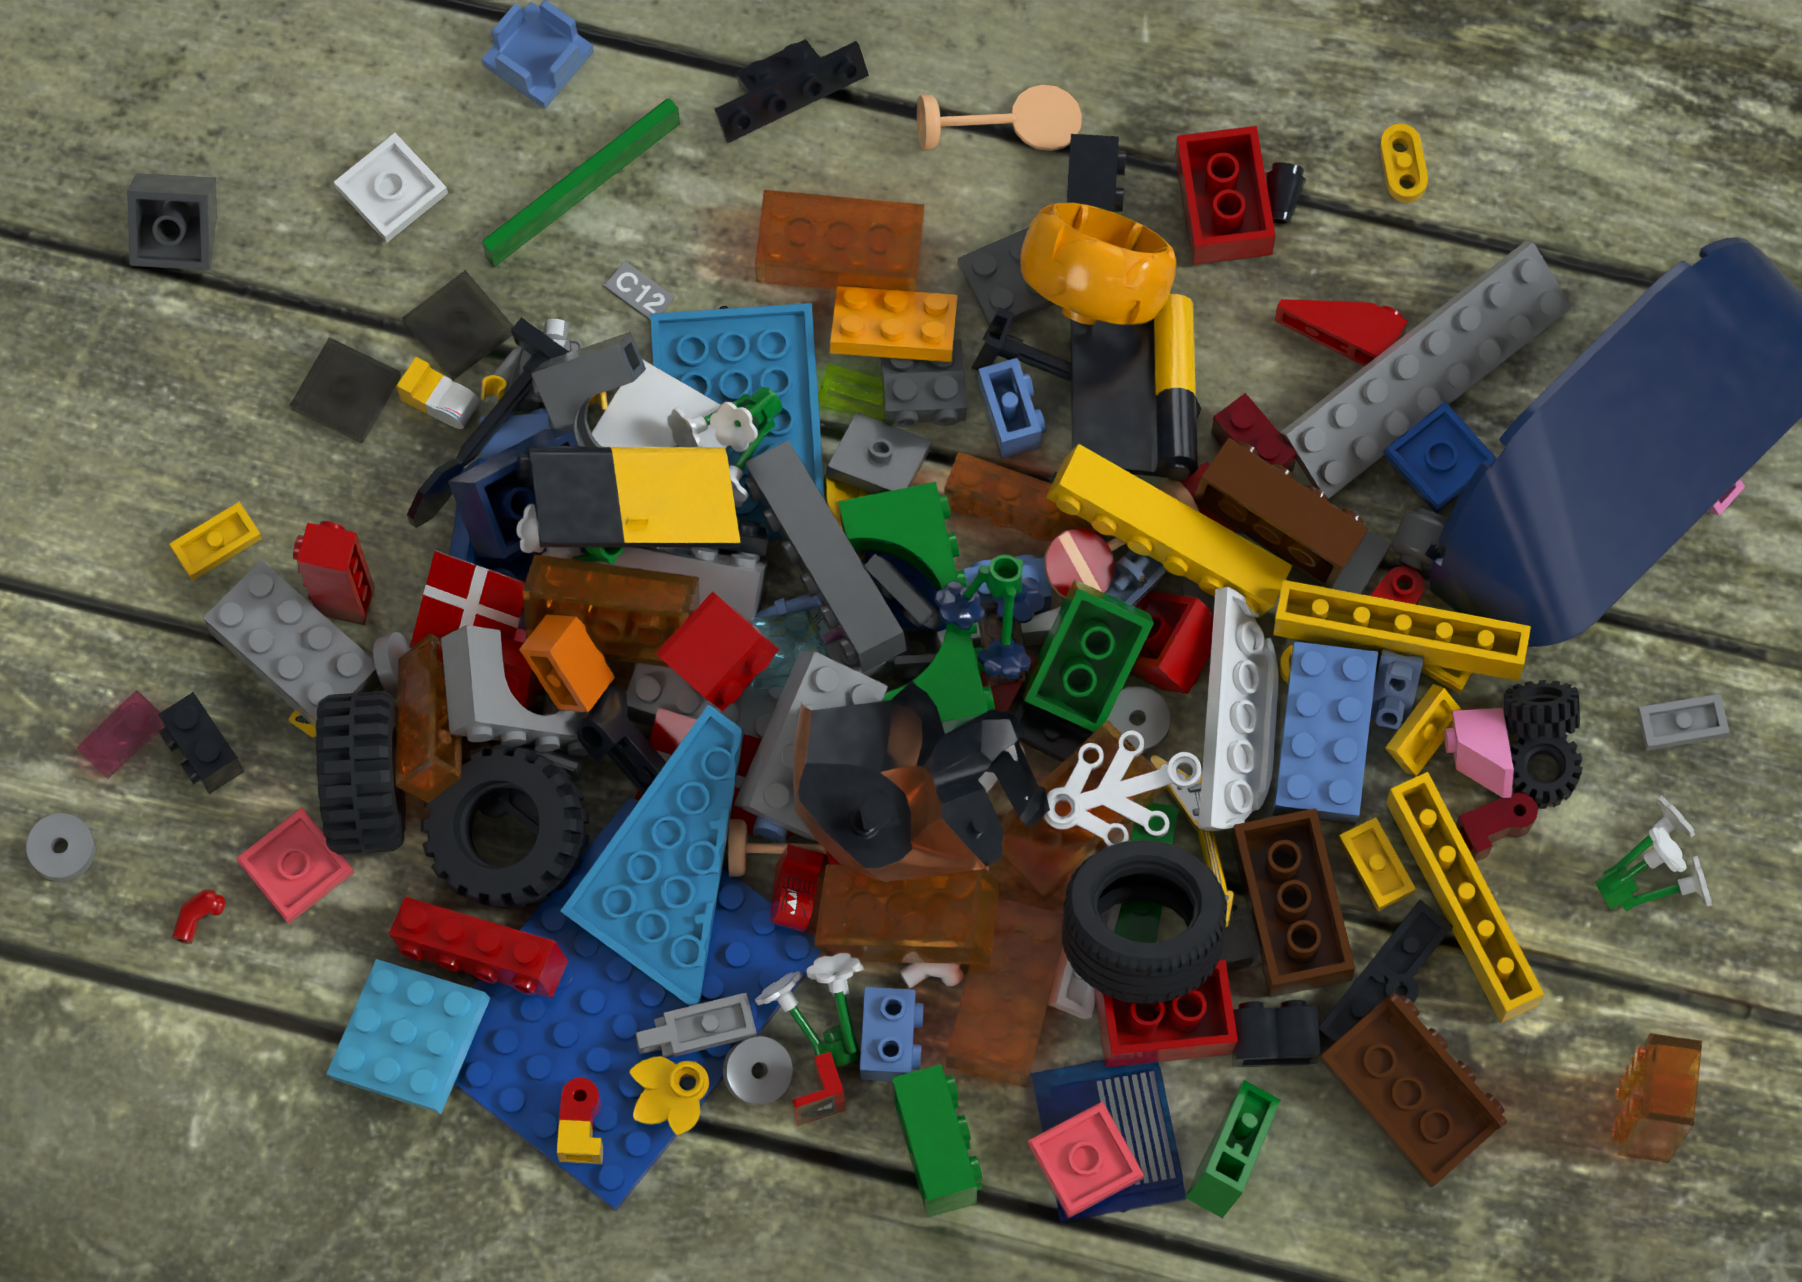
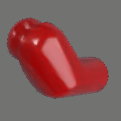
[172,889,226,944]

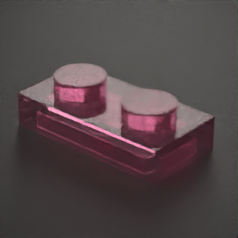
[77,690,164,779]

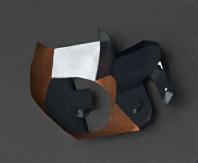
[793,680,1050,882]

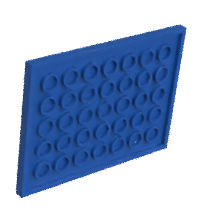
[454,797,827,1211]

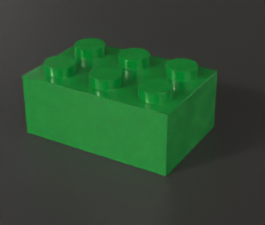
[1021,579,1154,735]
[892,1064,983,1218]

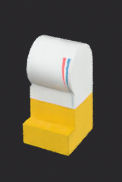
[397,357,481,429]

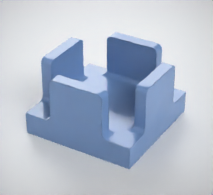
[482,0,594,109]

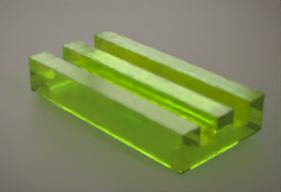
[818,363,894,425]

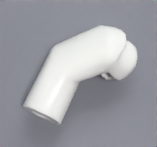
[898,953,964,989]

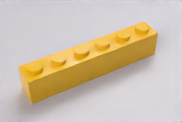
[1046,444,1292,618]
[1273,580,1531,681]
[1386,772,1544,1024]

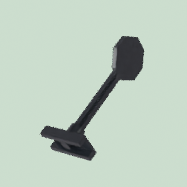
[972,307,1201,420]
[407,317,570,528]

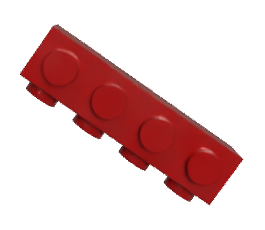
[293,521,375,625]
[388,897,568,998]

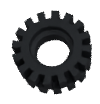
[1504,680,1580,740]
[1510,735,1583,809]

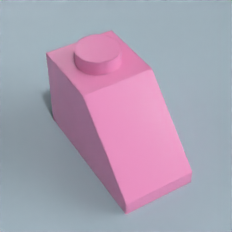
[1444,708,1514,798]

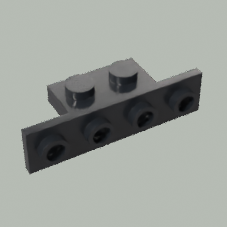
[714,39,869,143]

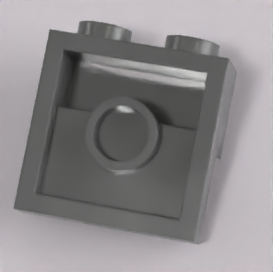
[880,340,967,428]

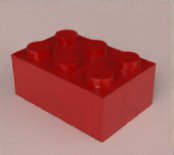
[1175,126,1276,265]
[1094,960,1238,1068]

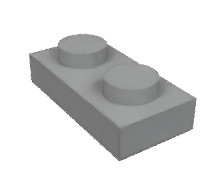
[1637,693,1730,751]

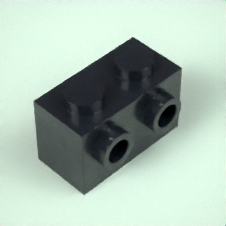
[158,692,244,794]

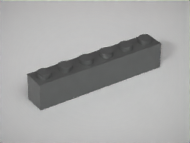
[743,440,907,673]

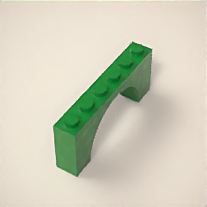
[838,482,995,734]

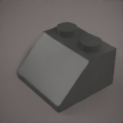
[127,173,217,270]

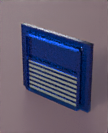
[1031,1060,1186,1223]

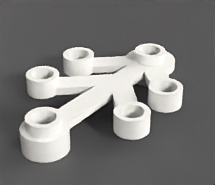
[1044,730,1202,847]

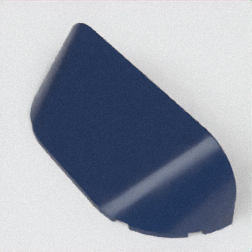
[1430,237,1802,647]

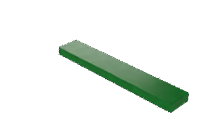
[482,98,680,267]

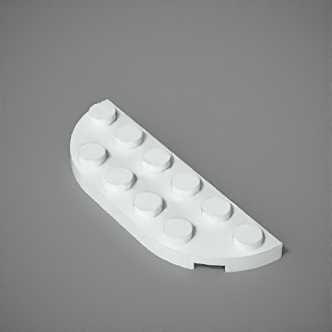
[1198,586,1279,831]

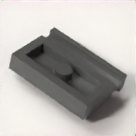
[864,554,943,630]

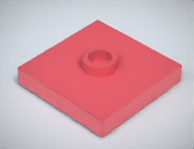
[235,807,355,925]
[1027,1101,1144,1218]

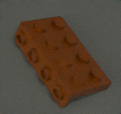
[1318,993,1507,1187]

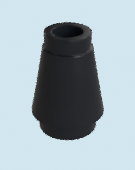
[1267,162,1306,224]

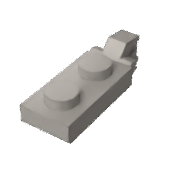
[635,993,757,1057]

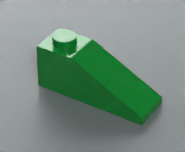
[1185,1080,1281,1219]

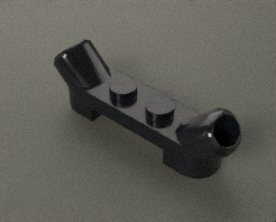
[576,685,731,831]

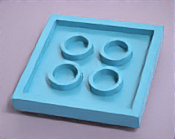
[326,959,490,1114]

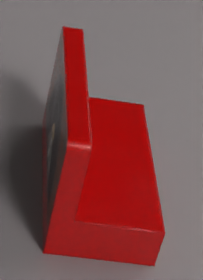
[792,1052,845,1126]

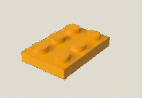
[830,286,958,362]

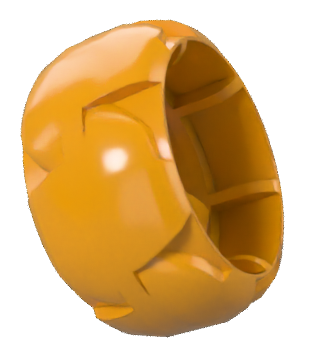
[1020,203,1177,325]

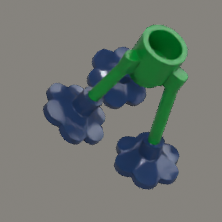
[934,555,1044,679]

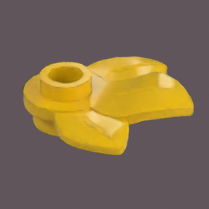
[630,1056,709,1136]

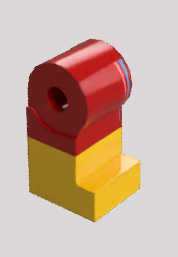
[557,1077,603,1164]

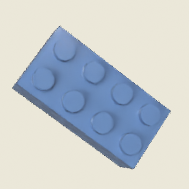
[1273,642,1378,824]

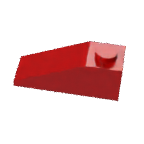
[1275,299,1408,366]

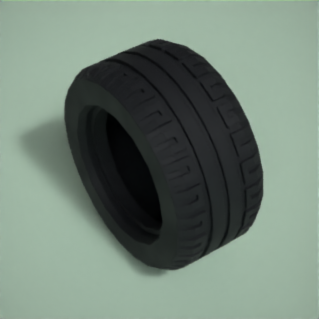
[1062,840,1227,1004]

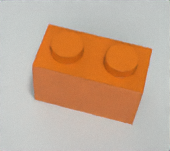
[519,614,615,712]

